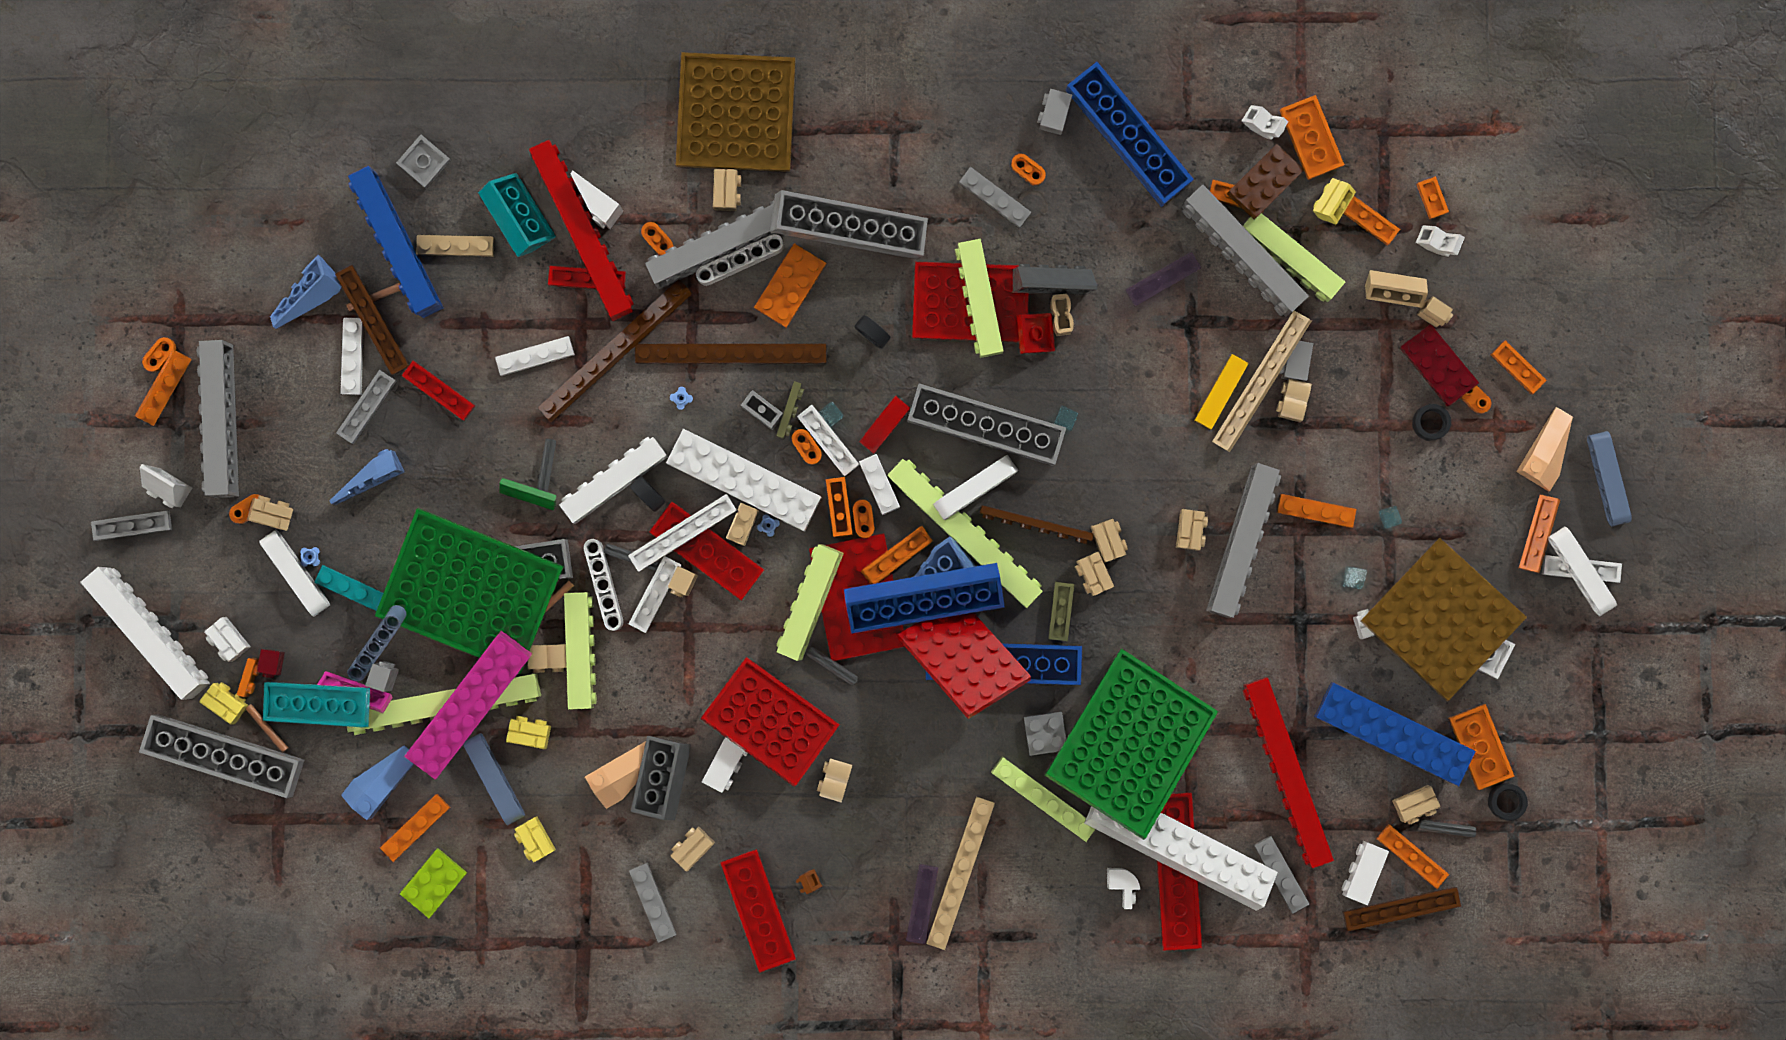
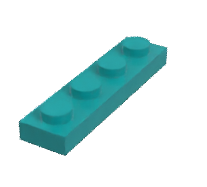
[314,565,383,611]

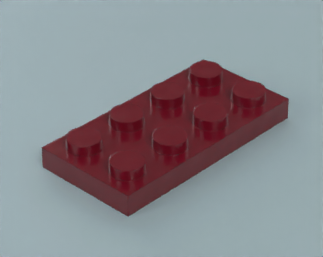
[1400,324,1479,407]

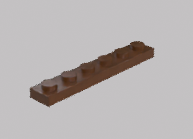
[335,265,409,375]
[979,505,1094,544]
[1342,887,1461,931]

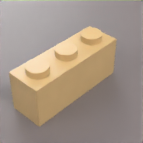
[1365,270,1428,308]

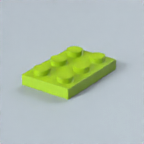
[400,848,467,918]

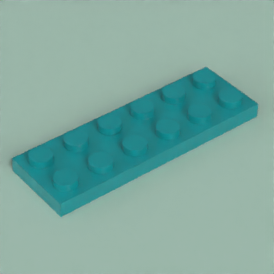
[263,682,370,727]

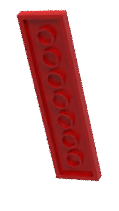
[1157,792,1202,951]

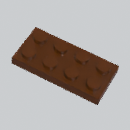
[1227,144,1304,220]

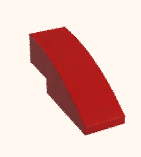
[859,396,910,454]

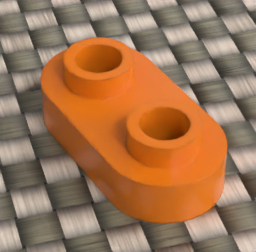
[1011,154,1046,186]
[641,222,674,256]
[142,337,176,372]
[1461,386,1491,414]
[792,429,822,465]
[229,494,261,524]
[853,500,874,538]

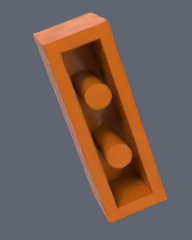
[826,477,853,538]

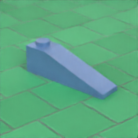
[270,255,342,329]
[329,449,404,505]
[914,537,976,577]
[341,745,414,820]

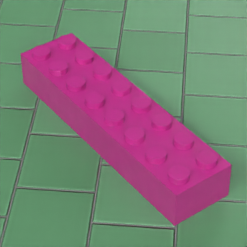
[404,631,532,780]

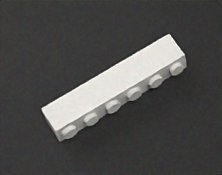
[559,437,668,524]

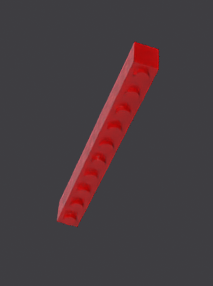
[529,140,634,321]
[1242,677,1334,868]

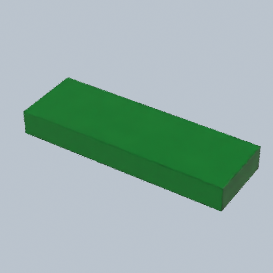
[499,478,557,510]

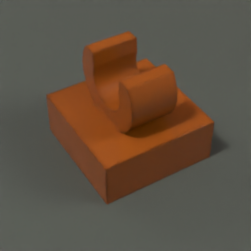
[796,869,822,894]

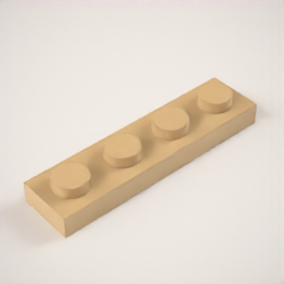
[416,235,494,257]

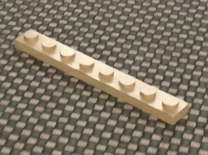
[1212,311,1312,452]
[926,796,995,950]

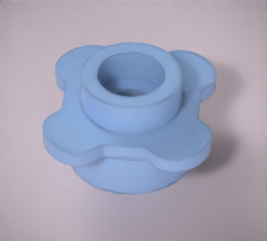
[670,387,693,410]
[757,514,780,537]
[300,547,320,567]

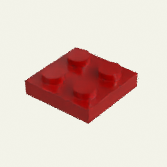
[1017,313,1055,354]

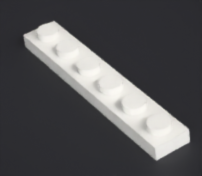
[628,494,737,572]

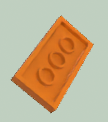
[1279,95,1344,180]
[754,243,827,328]
[1448,704,1514,790]

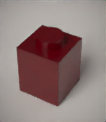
[257,649,285,678]

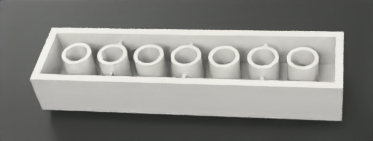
[666,429,822,532]
[81,567,210,700]

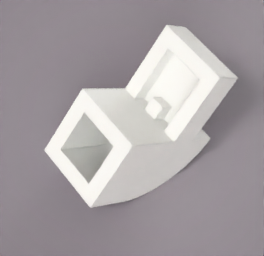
[1242,105,1289,140]
[1416,225,1465,257]
[1107,868,1140,909]

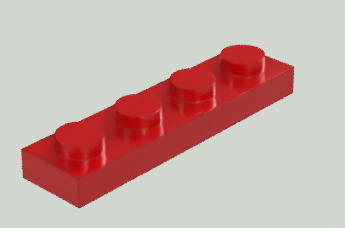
[548,266,626,291]
[402,361,475,421]

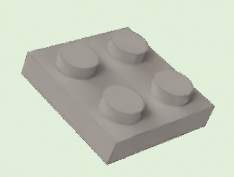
[396,135,451,189]
[1024,712,1066,756]

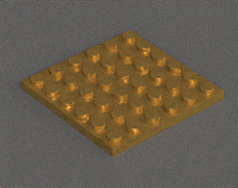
[676,52,796,172]
[1360,538,1527,701]

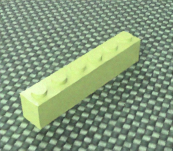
[1243,213,1345,302]
[955,239,1003,358]
[777,544,844,661]
[564,592,597,709]
[991,756,1095,842]

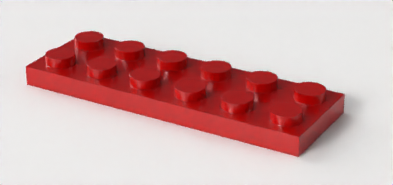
[649,502,764,601]
[720,849,796,973]

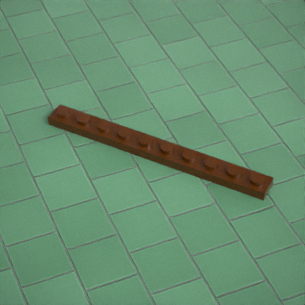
[538,279,692,422]
[635,344,826,364]

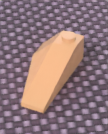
[1516,407,1573,492]
[585,741,646,809]

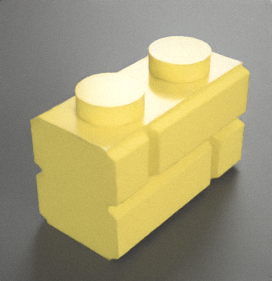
[1313,178,1356,225]
[200,682,248,725]
[506,716,551,749]
[514,816,556,863]

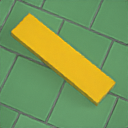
[1194,354,1249,430]

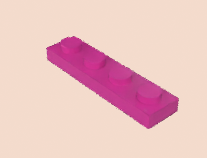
[317,671,393,713]

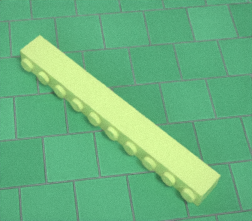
[887,459,1043,608]
[347,674,541,735]

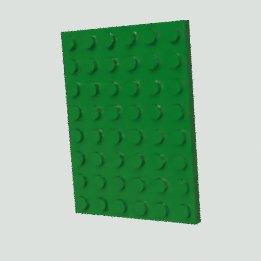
[375,508,564,674]
[1045,649,1218,840]

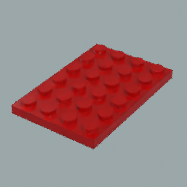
[912,262,1029,342]
[809,533,905,661]
[898,612,1031,719]
[701,657,840,787]

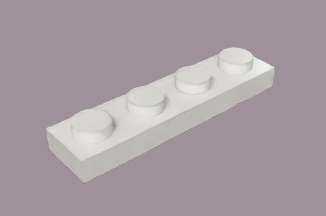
[341,318,364,395]
[495,336,575,376]
[797,405,860,476]
[1542,555,1622,583]
[629,556,681,633]

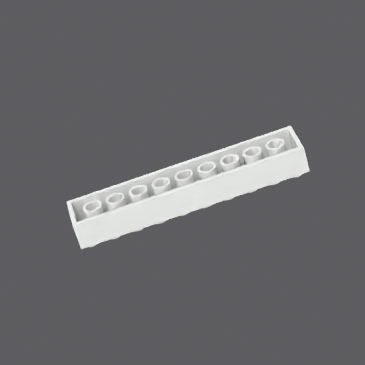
[1084,806,1278,911]

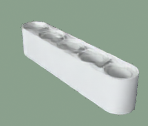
[696,234,784,286]
[933,455,1019,520]
[1548,527,1617,616]
[259,529,330,617]
[584,539,623,631]

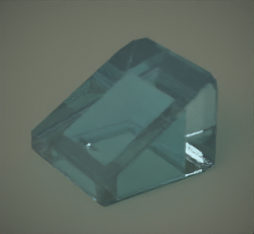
[818,401,844,428]
[1054,405,1078,431]
[1379,505,1402,529]
[1343,567,1367,589]

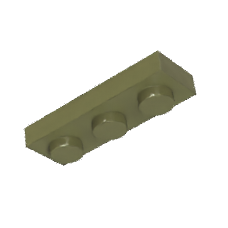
[776,381,804,440]
[1048,582,1074,641]

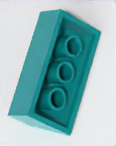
[478,173,556,257]

